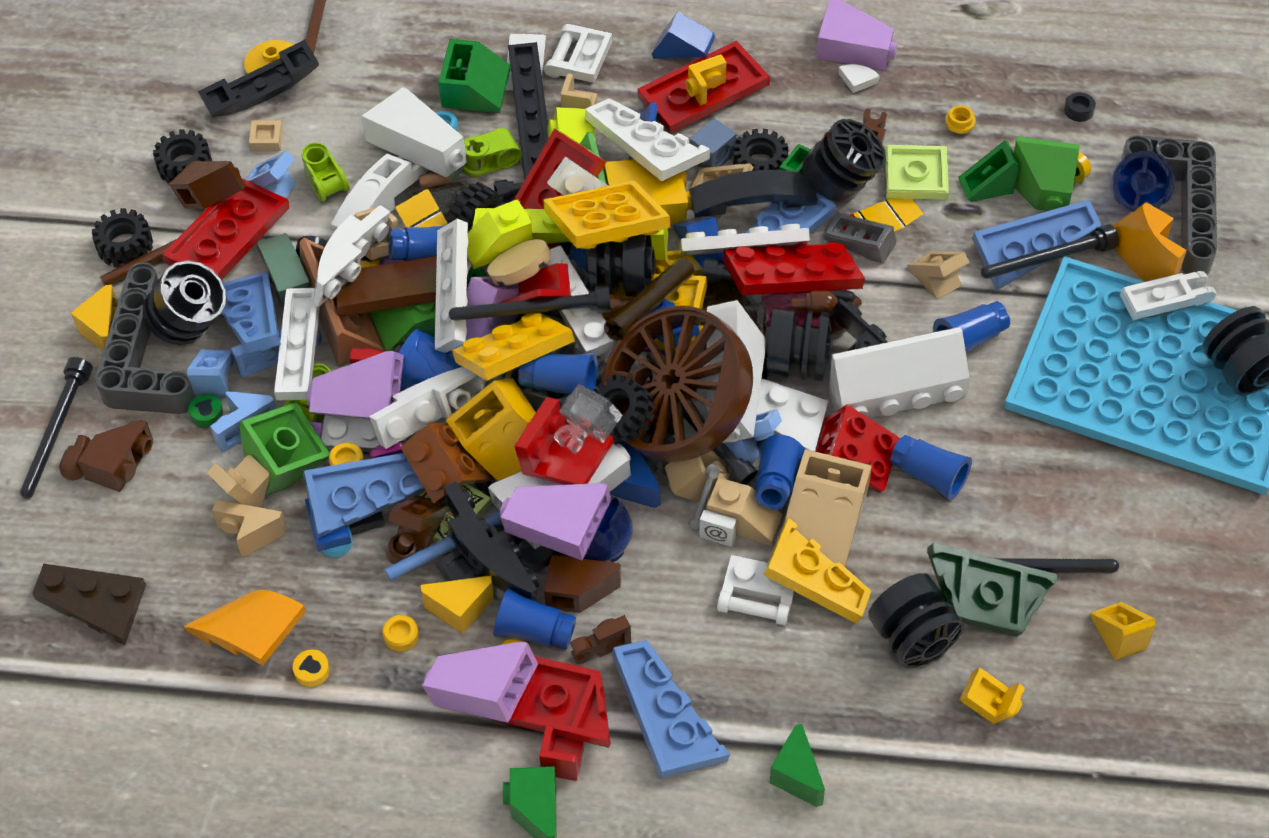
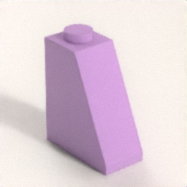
[817,0,898,71]
[452,276,519,350]
[307,351,404,419]
[500,483,611,560]
[422,641,538,723]

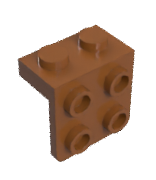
[400,423,495,504]

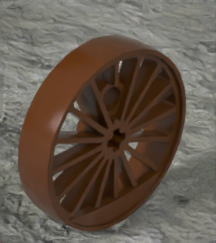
[601,306,753,462]

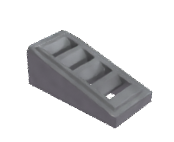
[824,213,897,263]

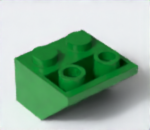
[438,39,510,113]

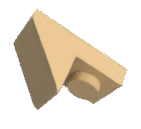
[907,251,969,299]
[206,455,270,508]
[212,499,287,557]

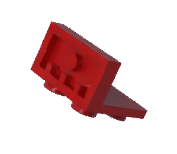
[514,397,614,485]
[815,404,899,493]

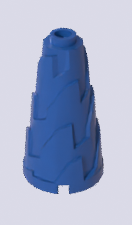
[399,329,463,392]

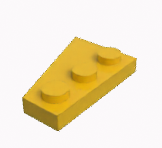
[763,517,872,624]

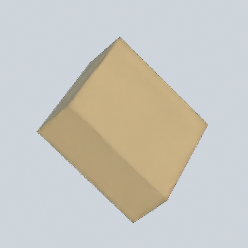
[248,120,283,151]

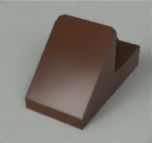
[388,495,448,549]

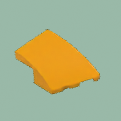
[1112,202,1186,282]
[184,590,306,666]

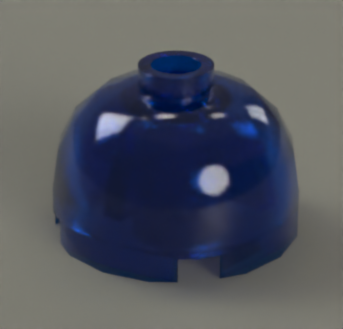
[1110,151,1175,212]
[583,497,633,562]

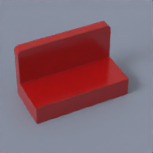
[500,263,571,303]

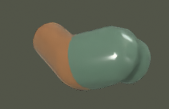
[419,167,461,190]

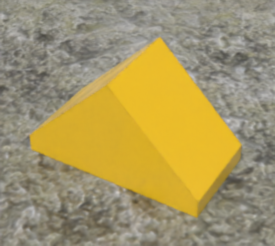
[71,285,118,351]
[421,576,494,634]
[1090,602,1156,660]

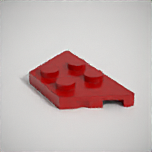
[482,656,611,748]

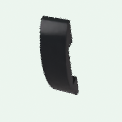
[198,40,319,117]
[689,170,818,218]

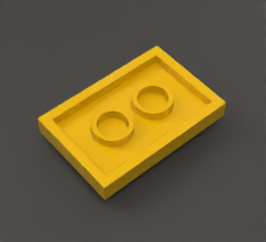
[452,313,575,381]

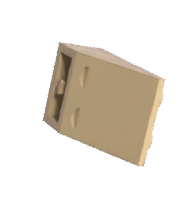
[784,449,872,567]

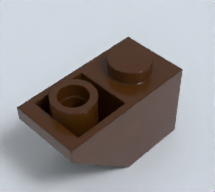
[169,161,246,209]
[77,420,153,492]
[544,555,621,613]

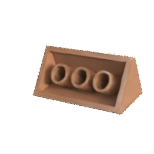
[300,238,386,365]

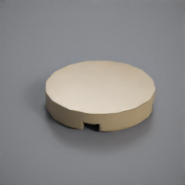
[487,239,551,285]

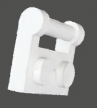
[544,24,612,83]
[717,555,795,626]

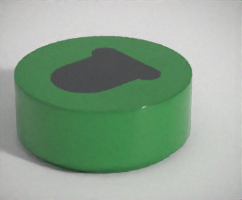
[188,394,223,427]

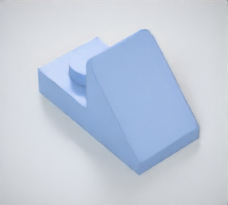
[245,151,296,198]
[187,349,234,397]
[210,391,276,453]
[725,409,782,464]

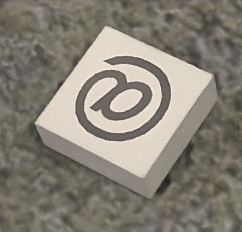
[699,510,737,547]

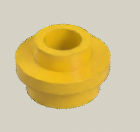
[945,105,976,134]

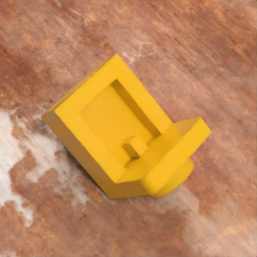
[959,668,1025,724]

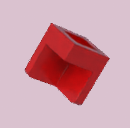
[539,724,584,781]

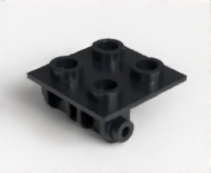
[830,299,888,351]

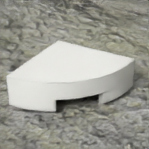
[838,64,880,93]

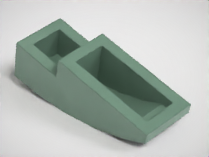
[256,233,310,307]

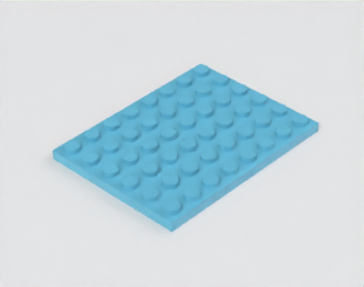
[1004,256,1269,496]

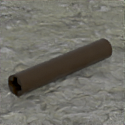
[604,257,694,341]

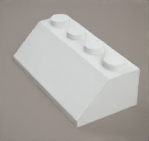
[828,327,970,418]

